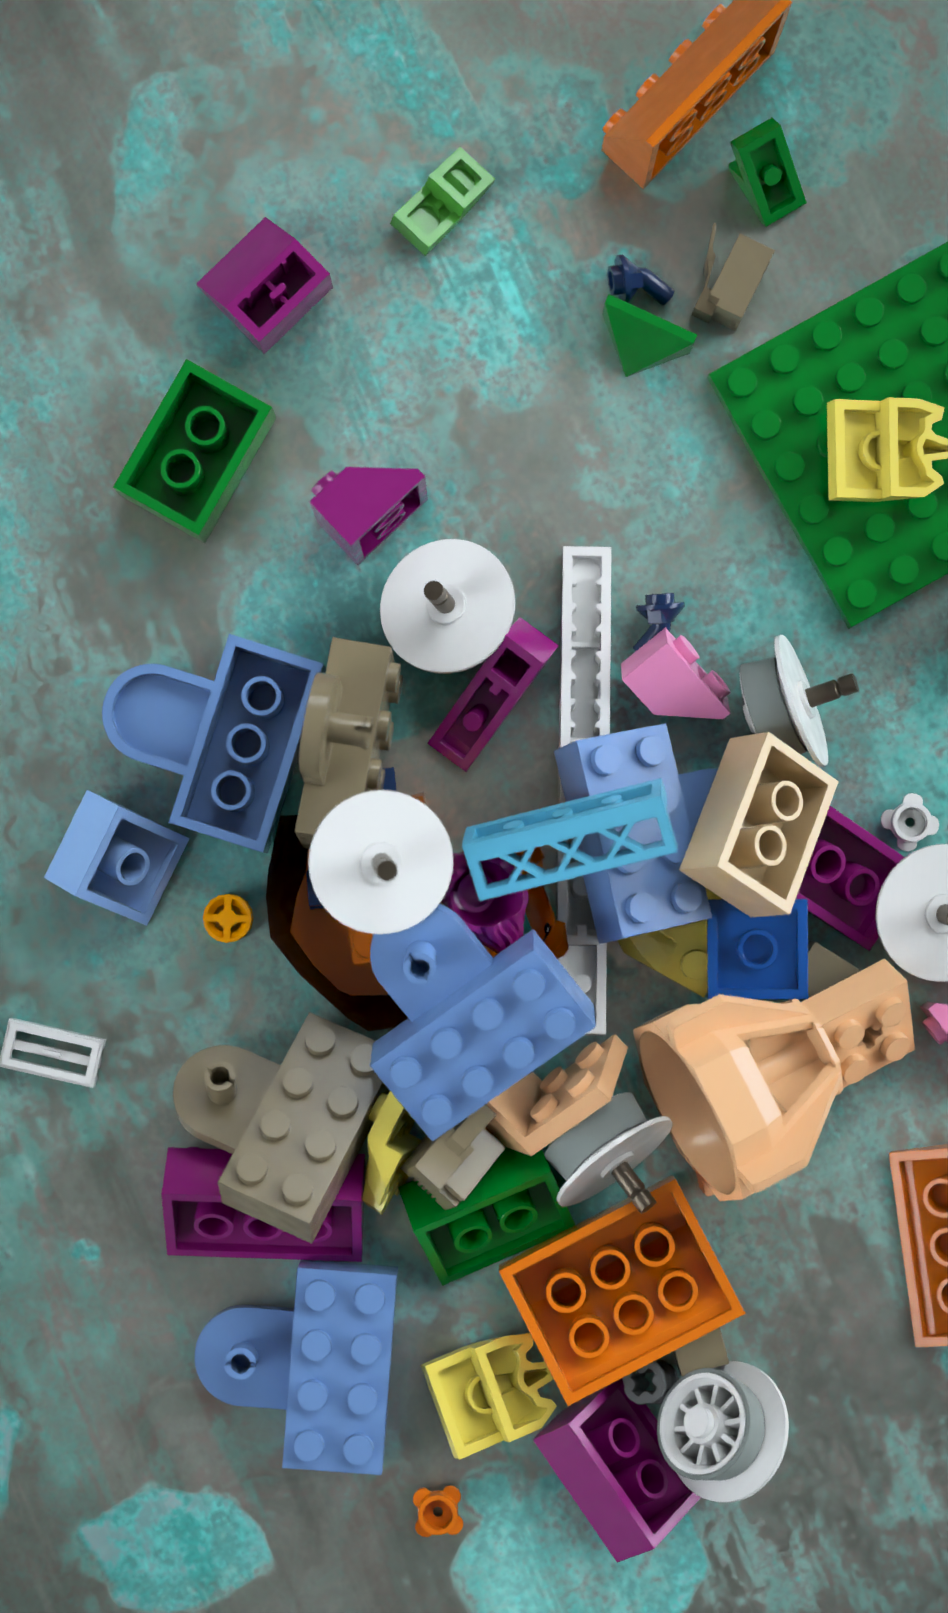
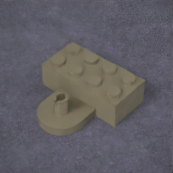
[295,637,403,849]
[173,1012,390,1244]

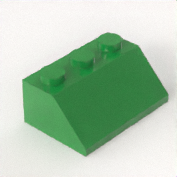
[398,1143,575,1286]

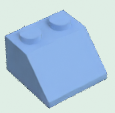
[44,790,190,926]

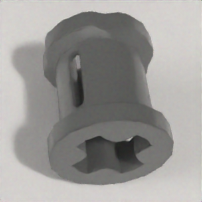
[623,1360,679,1405]

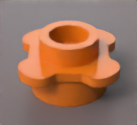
[413,1485,463,1537]

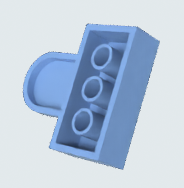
[102,634,326,854]
[554,723,718,944]
[370,903,596,1141]
[195,1260,398,1475]

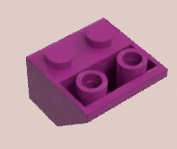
[196,217,333,354]

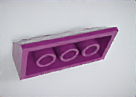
[161,1147,365,1262]

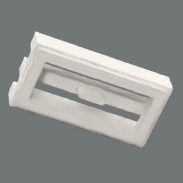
[0,1018,106,1088]

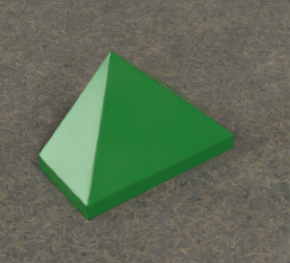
[602,294,697,377]

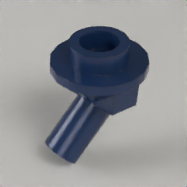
[607,254,675,305]
[633,593,685,652]

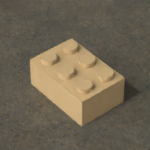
[679,732,839,917]

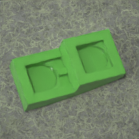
[390,147,495,256]

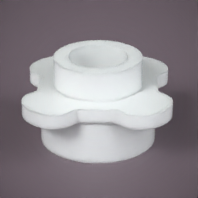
[880,793,939,851]

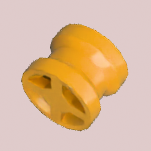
[203,894,254,943]

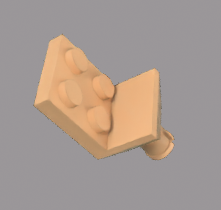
[485,1034,628,1156]

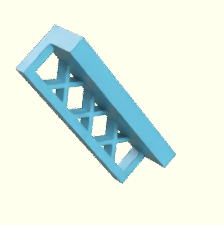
[462,778,678,901]

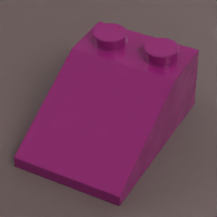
[796,806,905,951]

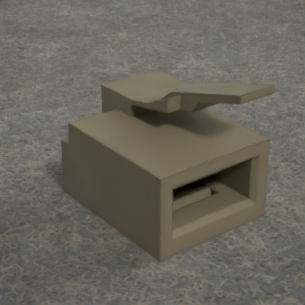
[692,223,775,332]
[400,1104,505,1210]

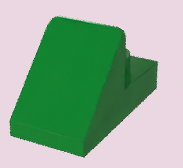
[729,117,807,227]

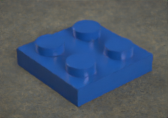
[707,899,808,999]

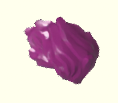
[441,851,529,954]

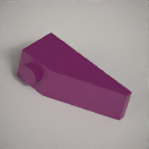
[427,617,559,772]

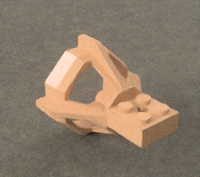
[633,958,915,1201]

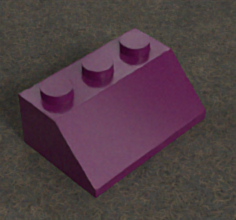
[309,467,428,565]
[532,1378,701,1562]

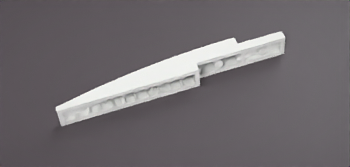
[556,546,611,1036]

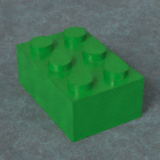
[113,359,276,543]

